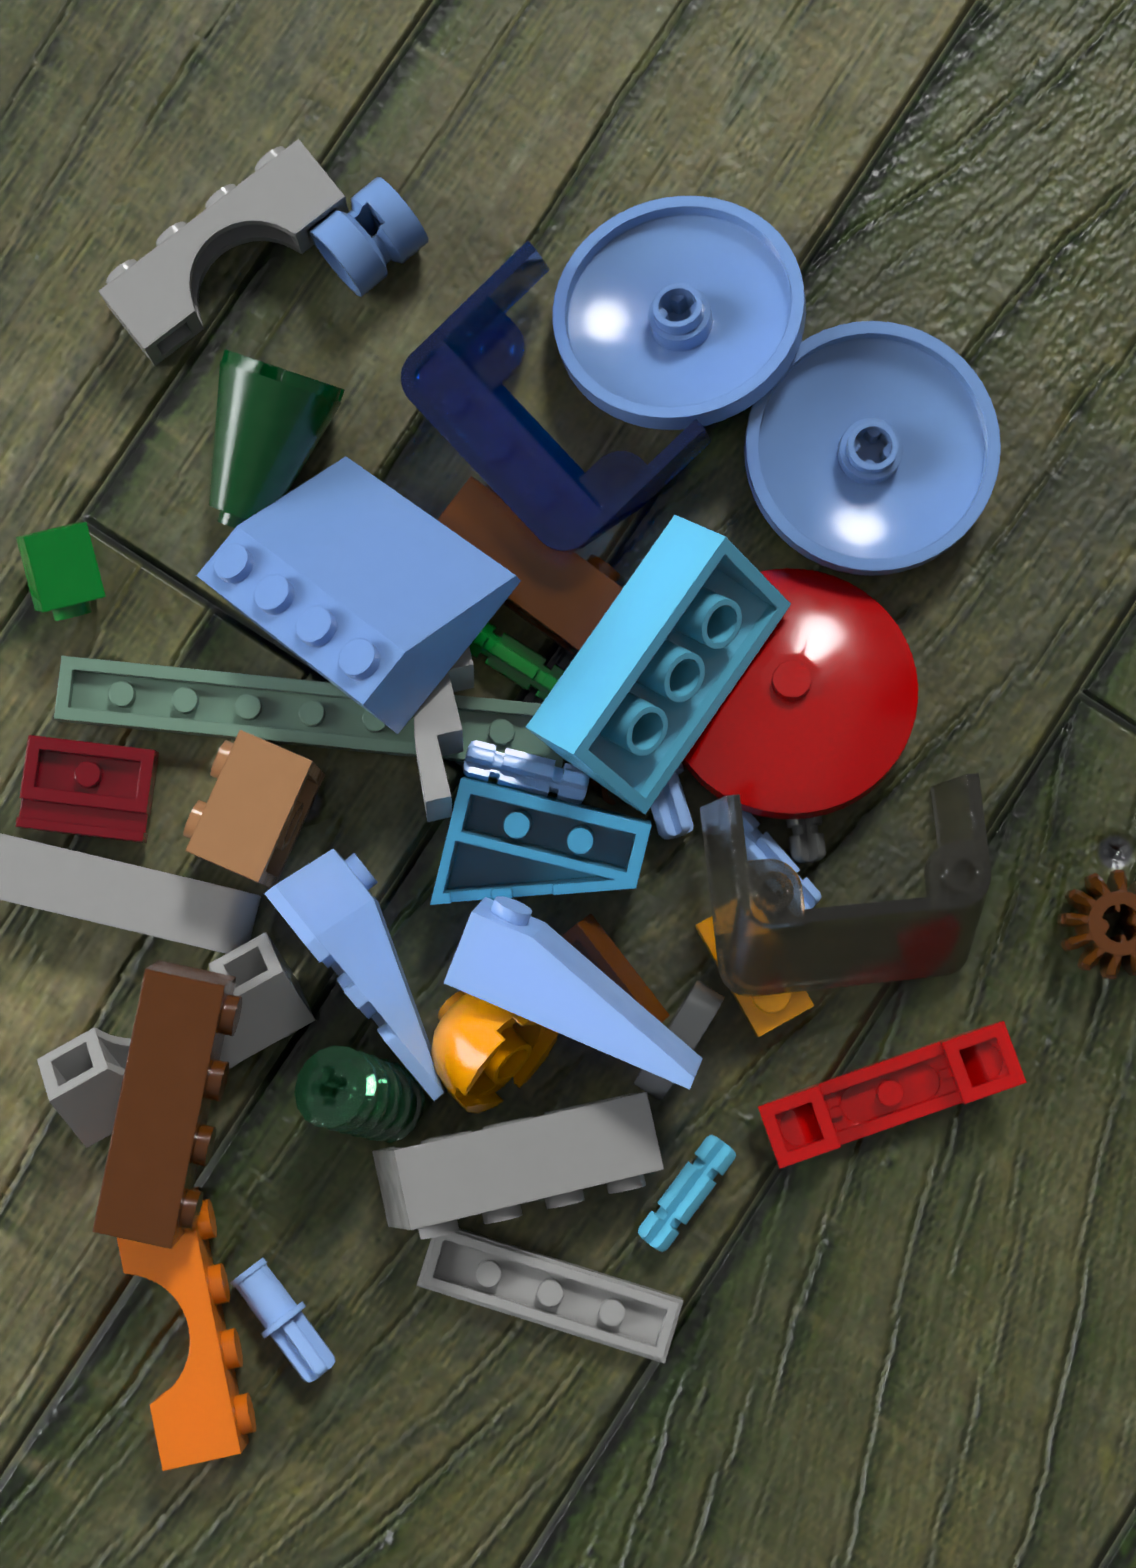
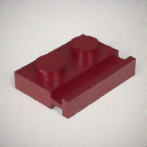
[15,735,159,844]

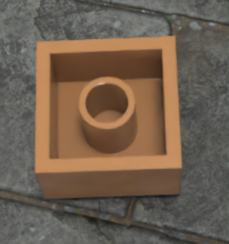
[183,730,325,888]

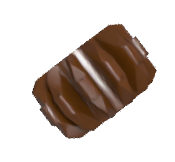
[1057,870,1136,979]

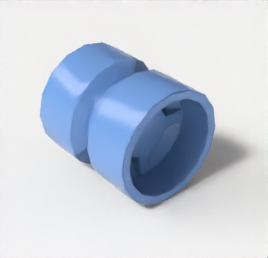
[310,177,429,297]

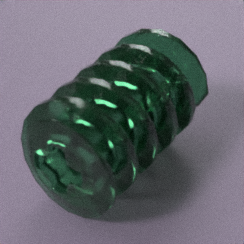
[294,1046,425,1144]

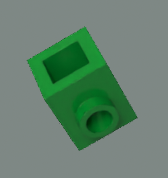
[16,522,106,621]

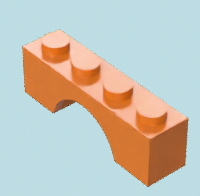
[117,1187,256,1471]

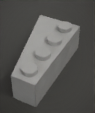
[372,1092,664,1240]

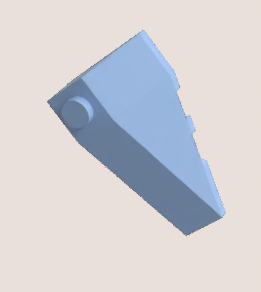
[444,896,703,1090]

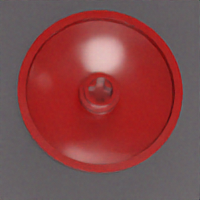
[682,568,918,820]

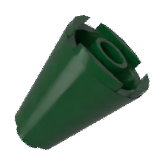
[209,349,345,528]

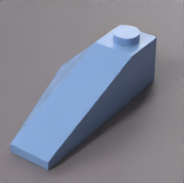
[264,849,447,1101]

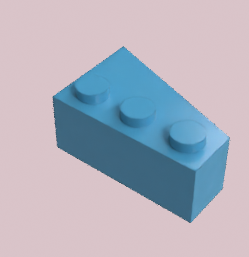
[430,776,652,905]

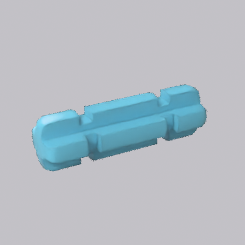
[638,1135,736,1252]

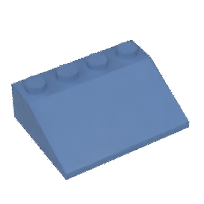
[197,456,521,734]

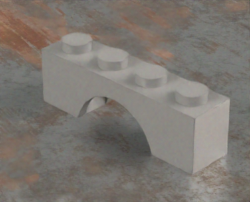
[99,139,349,366]
[37,932,315,1148]

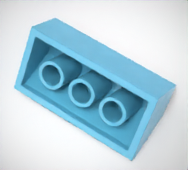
[526,515,791,814]

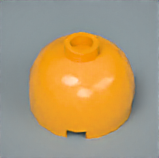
[431,991,558,1114]

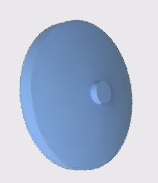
[553,196,806,430]
[744,321,1001,576]

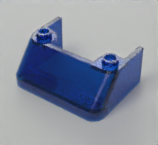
[401,241,711,552]

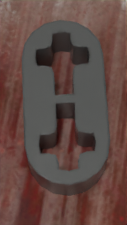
[633,980,725,1101]

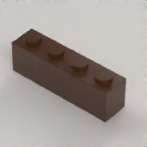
[437,476,623,657]
[92,960,242,1249]

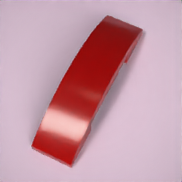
[758,1020,1027,1168]

